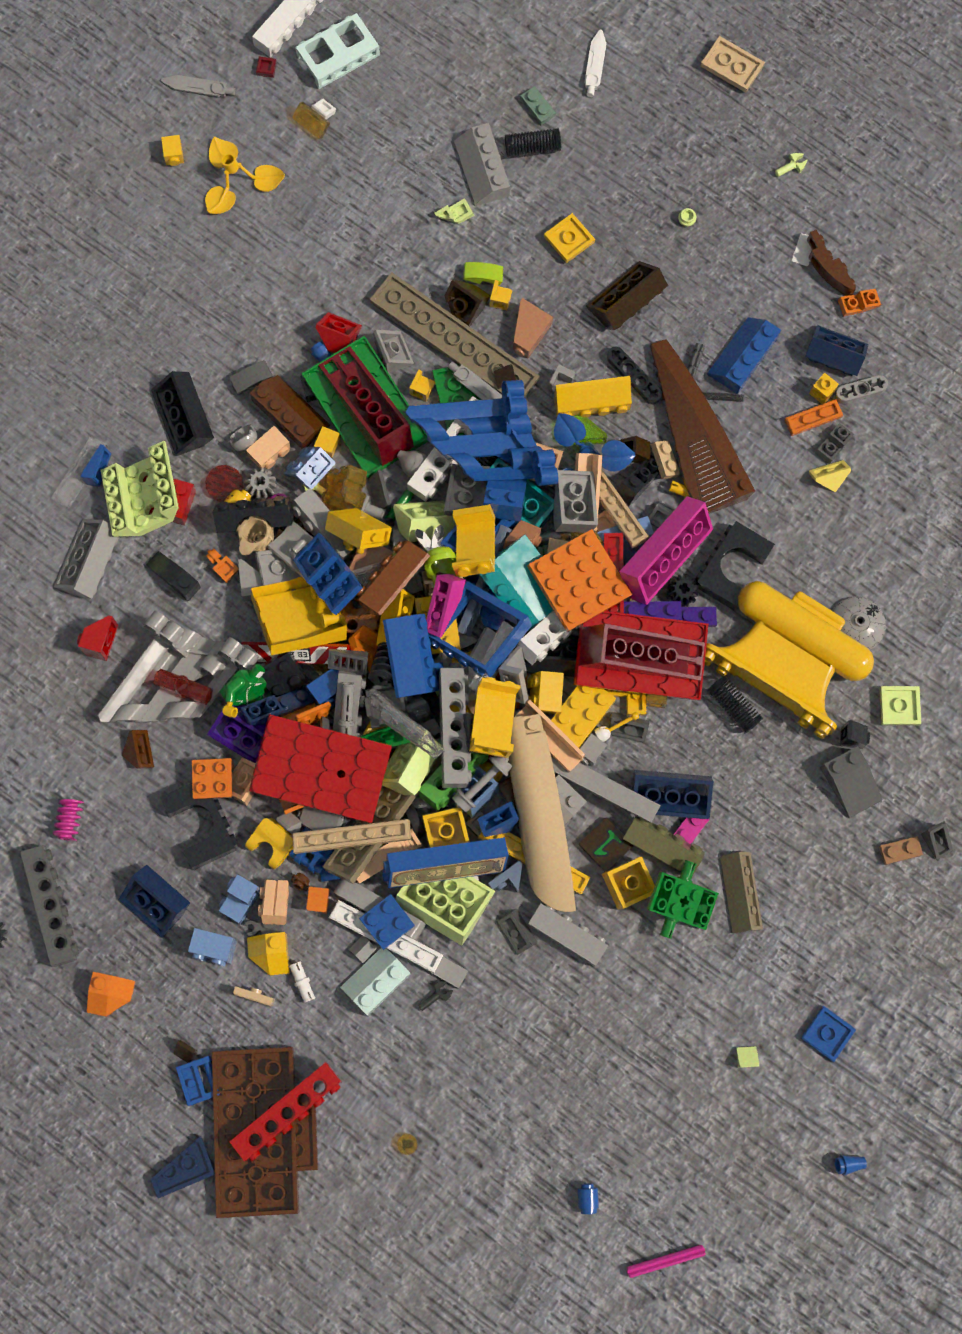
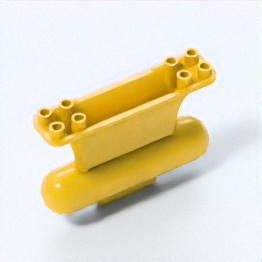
[704,581,874,739]

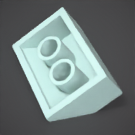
[340,948,411,1016]

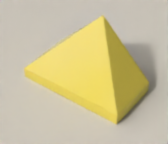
[809,460,851,492]

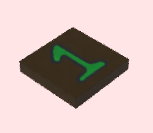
[578,818,634,872]

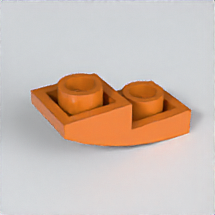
[838,289,881,317]

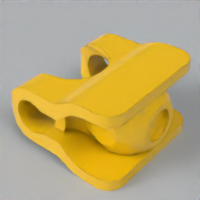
[245,818,293,870]

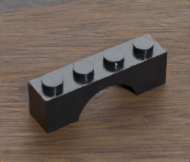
[212,496,294,533]

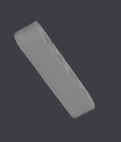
[333,879,426,941]

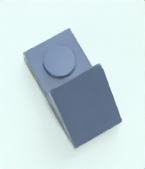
[488,861,522,893]

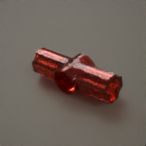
[153,669,213,705]

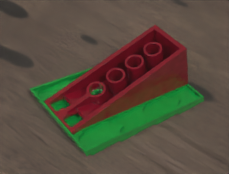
[302,335,429,479]

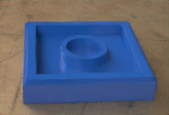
[800,1006,856,1062]

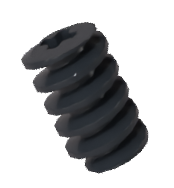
[368,642,393,686]

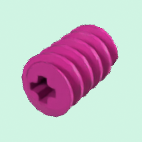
[52,799,84,842]

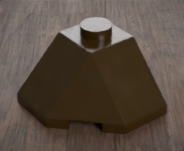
[444,279,491,327]

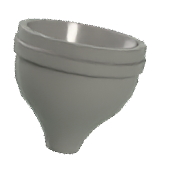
[397,450,427,478]

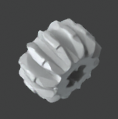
[244,468,277,499]

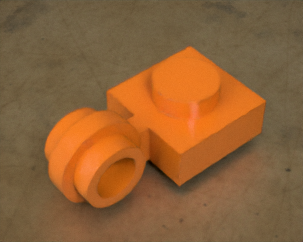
[206,548,239,583]

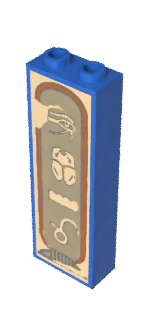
[382,837,509,888]

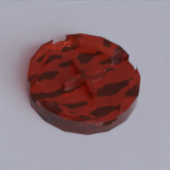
[205,465,243,502]

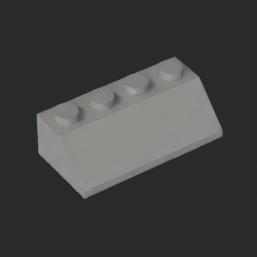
[454,123,510,206]
[54,519,119,599]

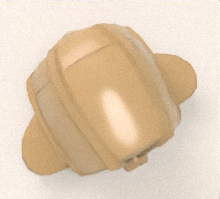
[236,516,274,556]

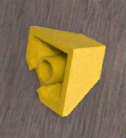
[247,932,290,976]

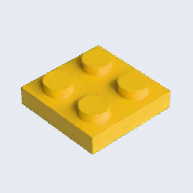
[544,213,595,263]

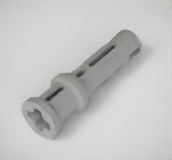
[337,682,355,735]

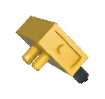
[325,508,394,554]

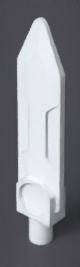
[585,30,606,97]

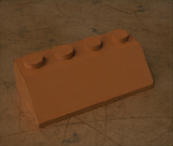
[354,541,430,616]

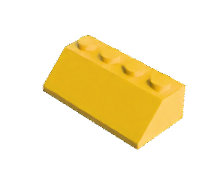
[554,376,632,418]

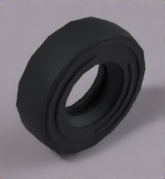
[404,804,426,838]

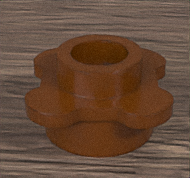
[291,873,310,891]

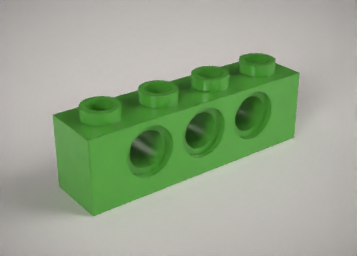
[418,745,488,811]

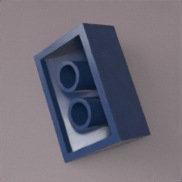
[805,325,869,376]
[118,865,190,938]

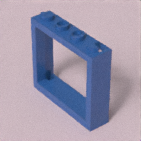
[428,581,532,677]

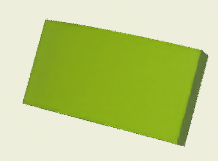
[463,262,503,286]

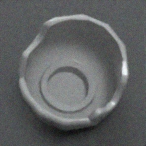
[229,424,258,451]

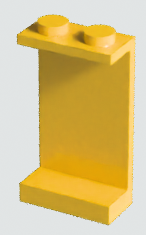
[452,504,495,577]
[469,677,521,758]

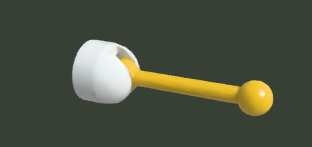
[594,712,639,742]

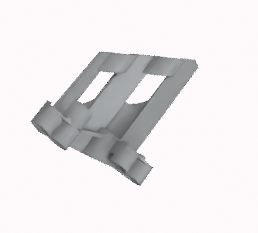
[97,610,259,723]

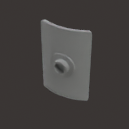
[268,522,313,578]

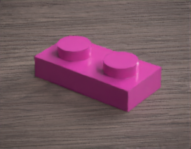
[674,817,709,844]

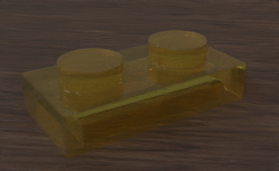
[292,102,330,139]

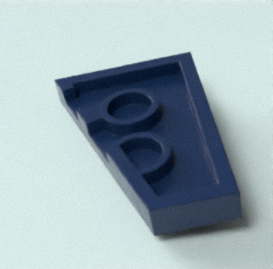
[151,1136,215,1199]

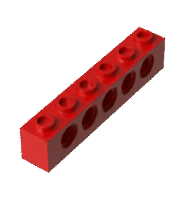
[230,1062,342,1162]

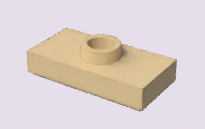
[233,986,275,1007]

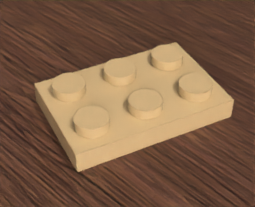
[700,36,765,93]

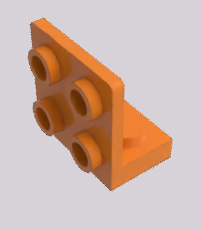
[283,701,331,726]
[192,758,234,799]

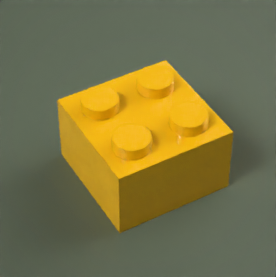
[526,671,564,714]
[423,808,469,848]
[602,856,655,910]

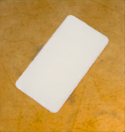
[792,233,812,266]

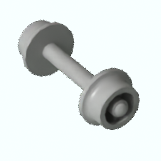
[452,756,513,812]

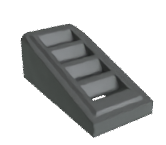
[328,649,368,675]

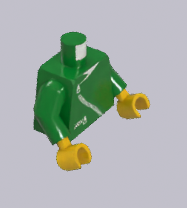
[219,664,267,718]

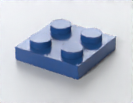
[359,894,415,951]

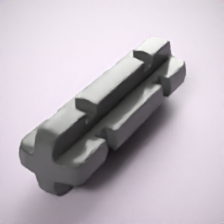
[687,343,705,378]

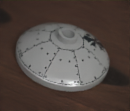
[832,597,886,650]

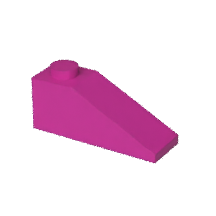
[426,574,466,637]

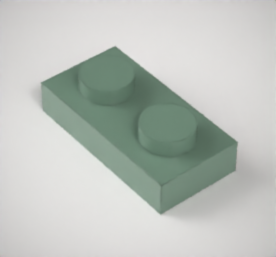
[520,86,556,125]

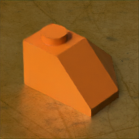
[87,972,136,1017]

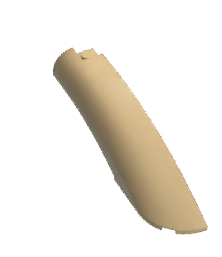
[509,714,576,912]

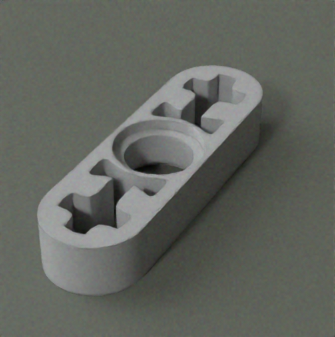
[835,375,888,404]

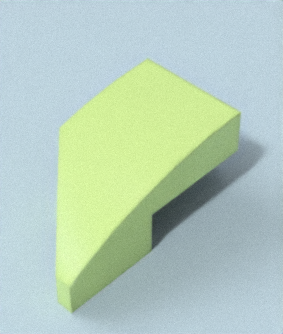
[435,198,474,224]

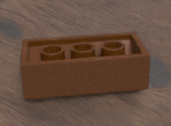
[250,375,330,449]

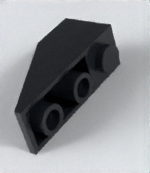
[617,455,660,507]

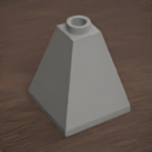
[298,807,356,831]

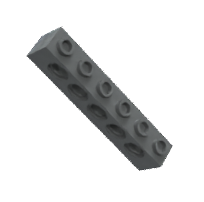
[20,845,79,967]

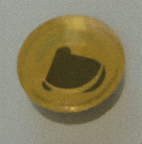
[397,1134,417,1155]

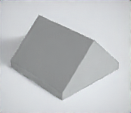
[373,330,414,373]

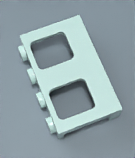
[296,13,380,89]

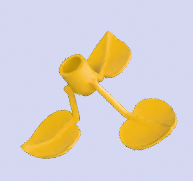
[205,137,285,214]

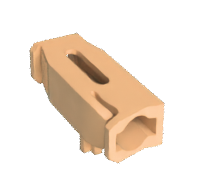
[355,829,422,884]

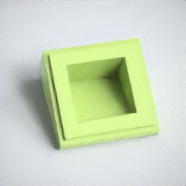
[736,1046,759,1068]

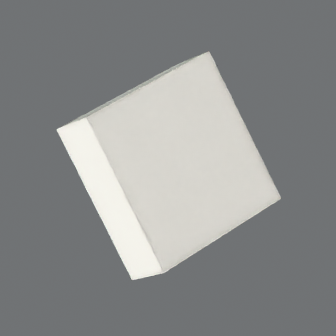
[311,99,336,121]

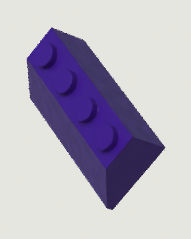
[207,703,266,763]

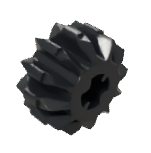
[667,575,699,607]

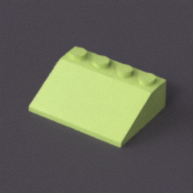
[396,877,495,946]

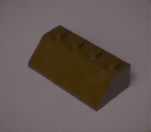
[586,261,668,330]

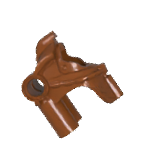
[342,600,381,641]

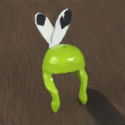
[415,525,456,589]

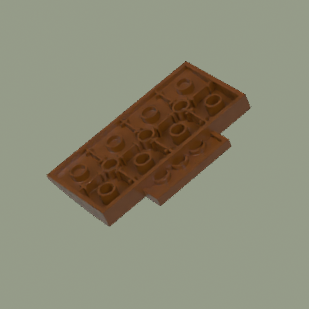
[212,1047,318,1218]

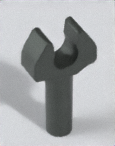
[418,981,453,1011]

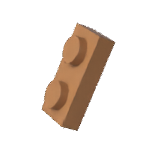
[879,836,923,865]

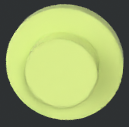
[678,208,697,227]

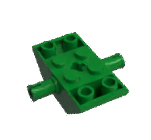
[647,860,719,939]

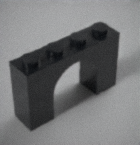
[695,521,775,611]
[160,783,238,870]

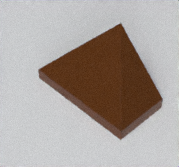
[122,730,154,769]

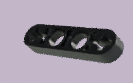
[607,346,662,404]

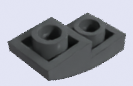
[229,360,273,394]
[815,423,854,464]

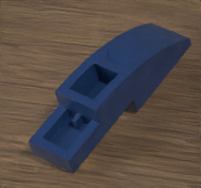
[240,687,314,725]

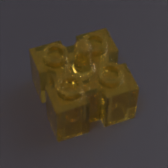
[322,465,367,511]

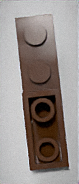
[807,229,856,296]

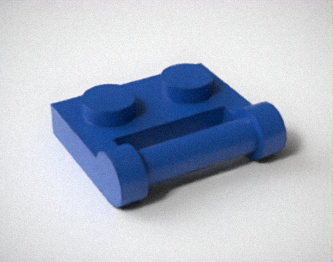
[176,1055,220,1106]

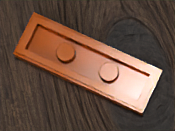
[784,399,843,436]

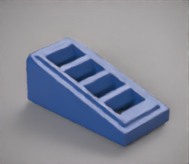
[80,444,111,487]

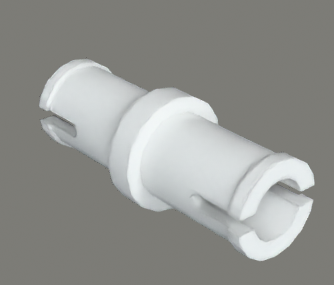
[289,961,316,1003]

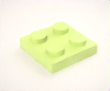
[880,686,921,725]

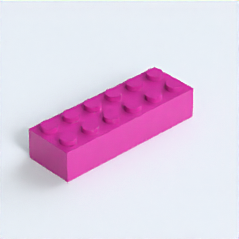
[619,496,713,605]

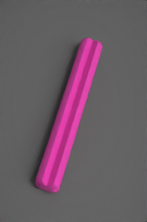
[626,1245,706,1278]

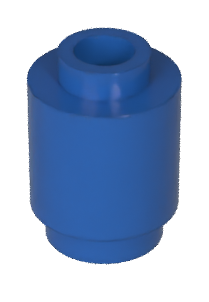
[578,1183,599,1214]

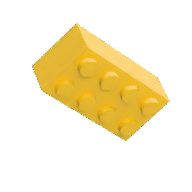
[551,686,616,749]

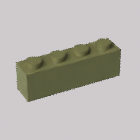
[623,816,705,877]

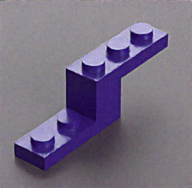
[624,601,717,627]

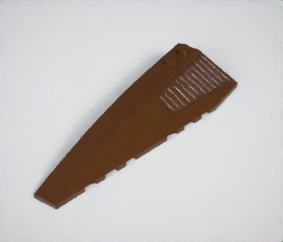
[650,339,755,514]

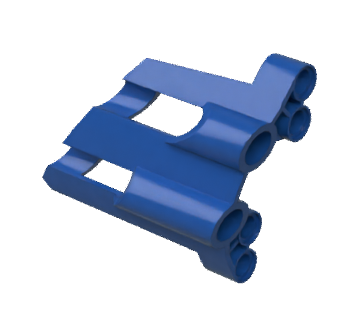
[405,380,558,486]

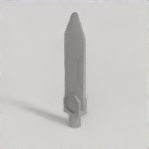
[161,75,236,98]
[448,362,502,400]

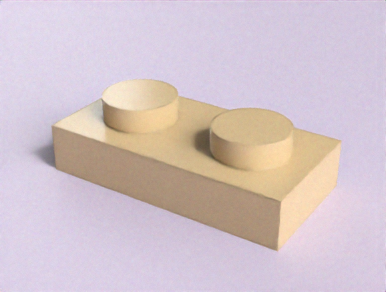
[651,441,680,479]

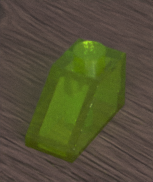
[571,416,607,446]

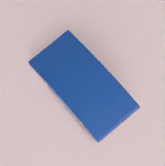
[293,533,363,615]

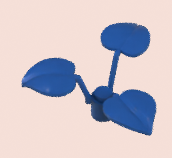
[554,413,635,472]

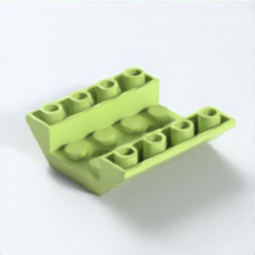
[101,441,179,537]

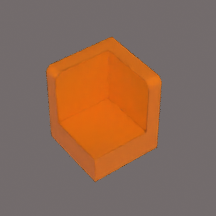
[306,887,330,914]

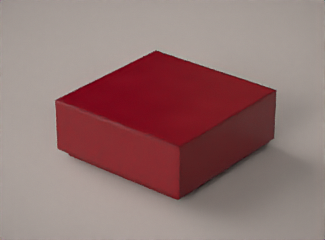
[256,56,277,78]

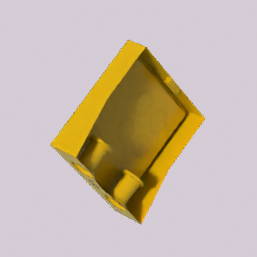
[251,577,347,655]

